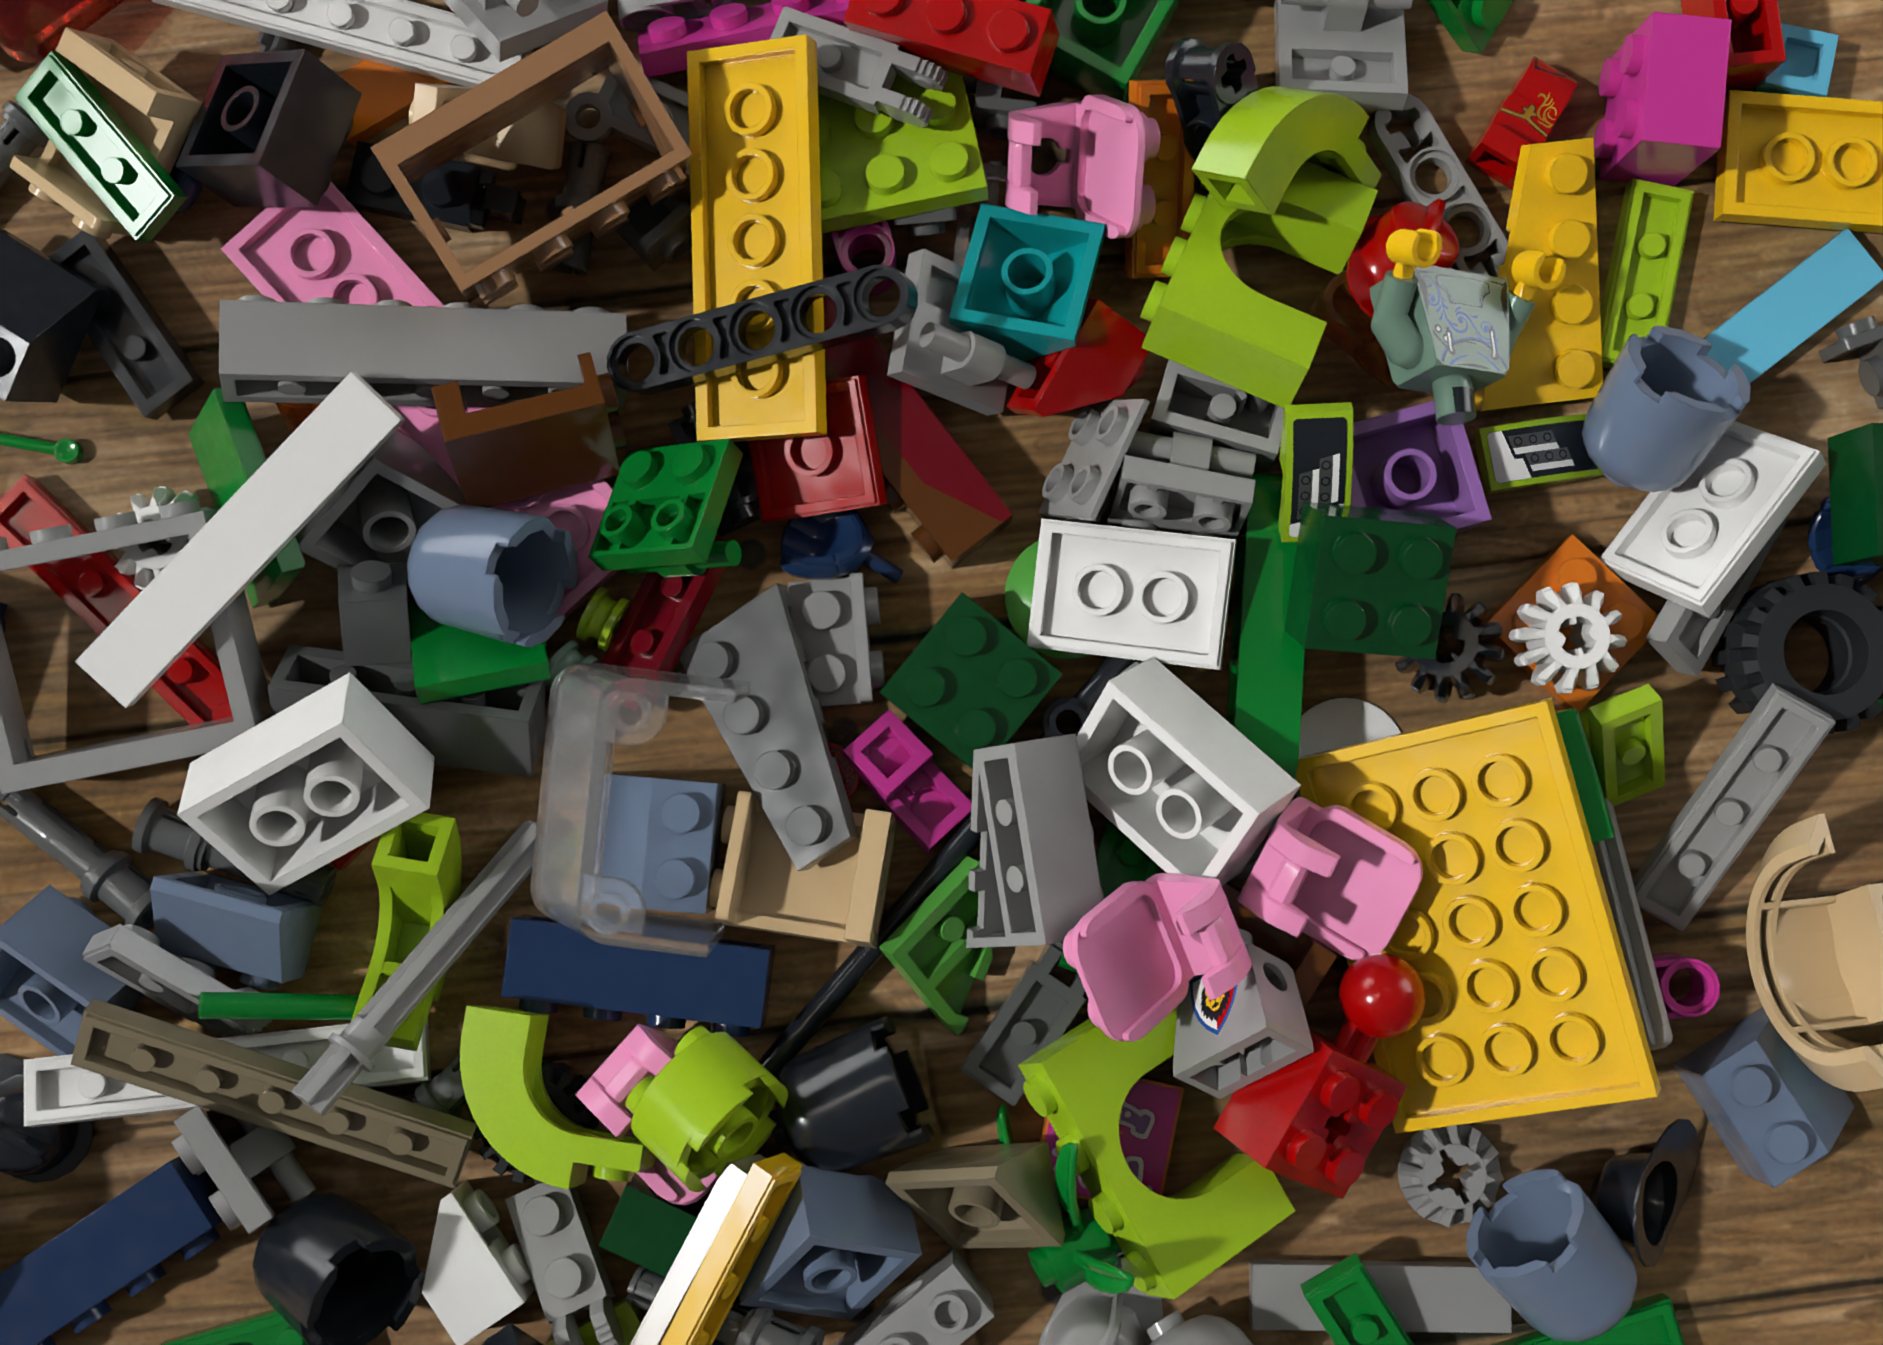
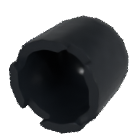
[768,1016,934,1172]
[253,1192,425,1345]

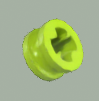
[576,587,632,651]

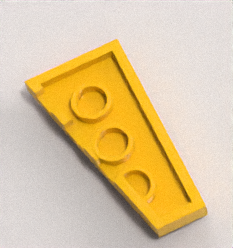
[1475,137,1603,411]

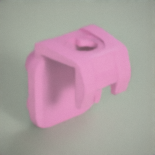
[1005,95,1161,239]
[1237,797,1423,960]
[1063,873,1253,1042]
[575,1024,719,1205]

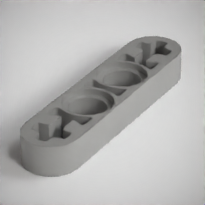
[1368,94,1508,277]

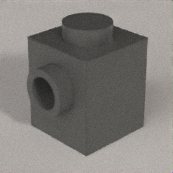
[338,560,412,667]

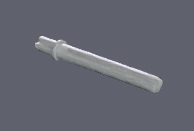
[291,820,555,1116]

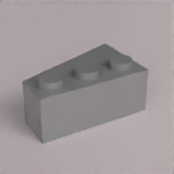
[966,733,1104,948]

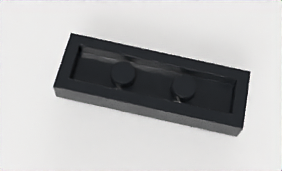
[49,230,205,420]

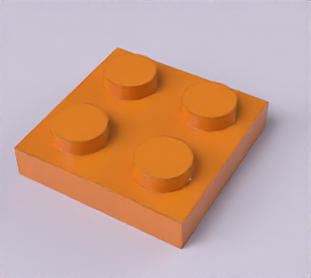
[1481,534,1658,712]

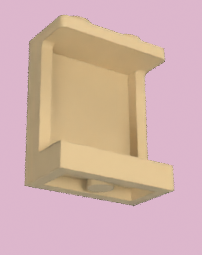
[9,27,202,239]
[709,791,898,949]

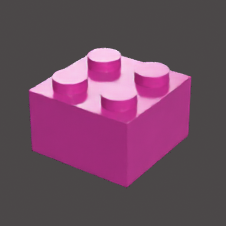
[1594,12,1732,187]

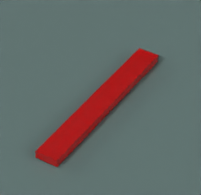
[0,474,375,870]

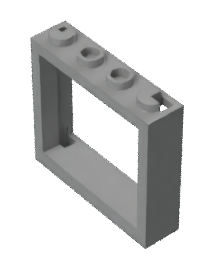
[0,499,273,794]

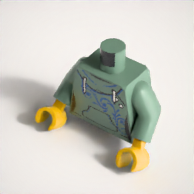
[1369,228,1566,425]

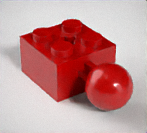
[1213,953,1426,1199]

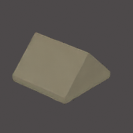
[885,1142,1065,1249]

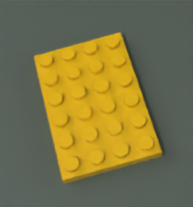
[1296,697,1661,1134]

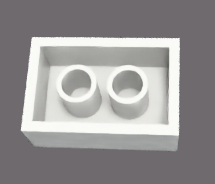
[1076,657,1301,886]
[177,672,435,895]

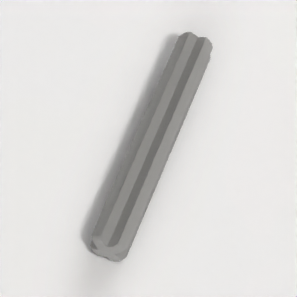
[1592,799,1673,1050]

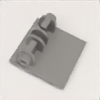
[1038,399,1150,524]

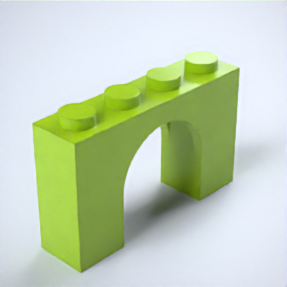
[1140,161,1378,408]
[1018,1006,1295,1300]

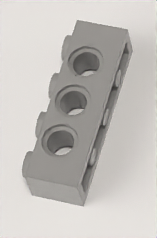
[832,1247,995,1345]

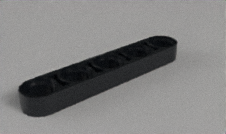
[607,264,918,395]

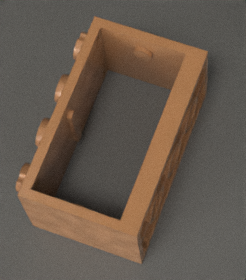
[370,11,693,305]

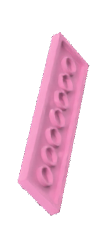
[221,181,619,620]

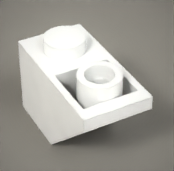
[422,1180,536,1345]

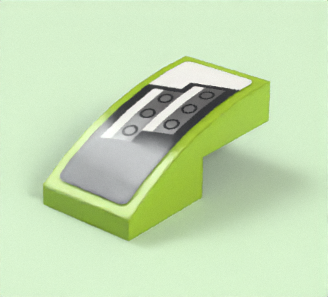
[1278,402,1353,542]
[1473,414,1604,495]

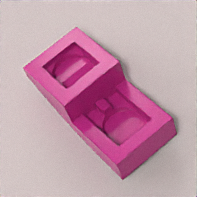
[842,709,972,855]

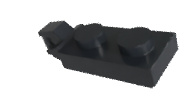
[345,141,527,233]

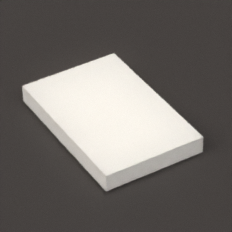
[1599,421,1827,618]
[1027,518,1237,670]

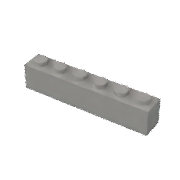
[219,295,629,410]

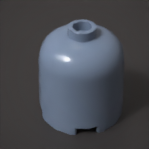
[1582,326,1751,492]
[407,505,578,647]
[1466,1169,1637,1342]

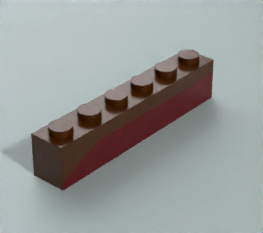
[823,273,1013,569]

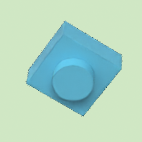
[1755,23,1839,97]

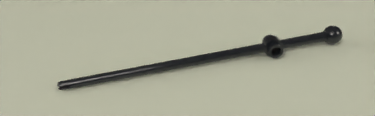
[758,657,1139,1078]

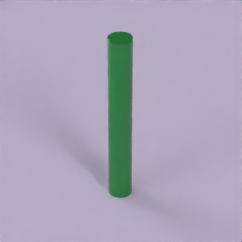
[198,992,360,1020]

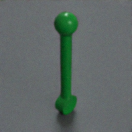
[0,433,83,465]

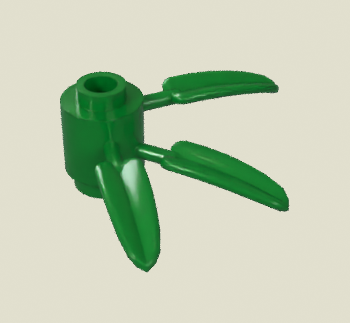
[996,1104,1135,1294]

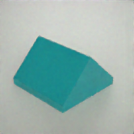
[949,204,1106,361]

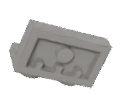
[788,573,885,708]

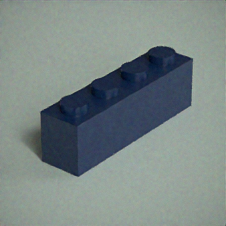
[501,914,775,1037]
[0,1156,223,1345]

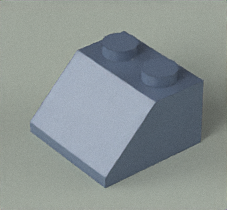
[587,773,726,914]
[150,871,324,990]
[0,884,143,1056]
[1673,1007,1855,1188]
[739,1165,922,1320]

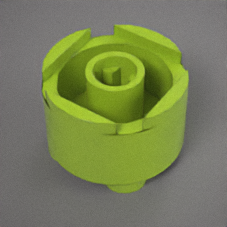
[625,1026,788,1192]

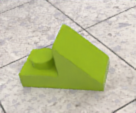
[1579,683,1665,806]

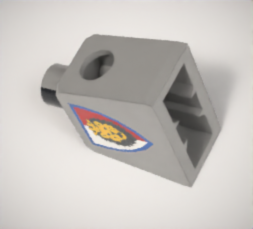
[1173,929,1314,1099]

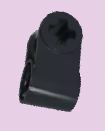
[1165,38,1259,161]

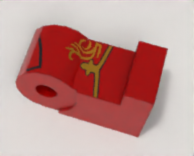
[1465,56,1578,190]

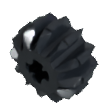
[1395,593,1506,703]

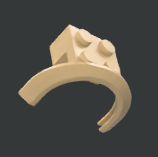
[1746,813,1883,1092]

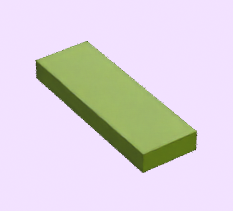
[1600,178,1695,369]

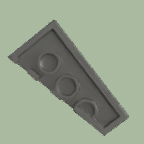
[679,583,859,871]

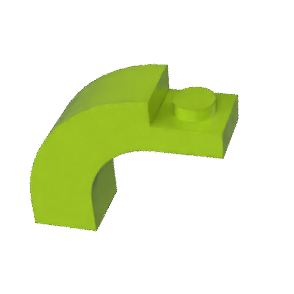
[1192,86,1382,215]
[351,813,462,1051]
[460,1005,656,1190]

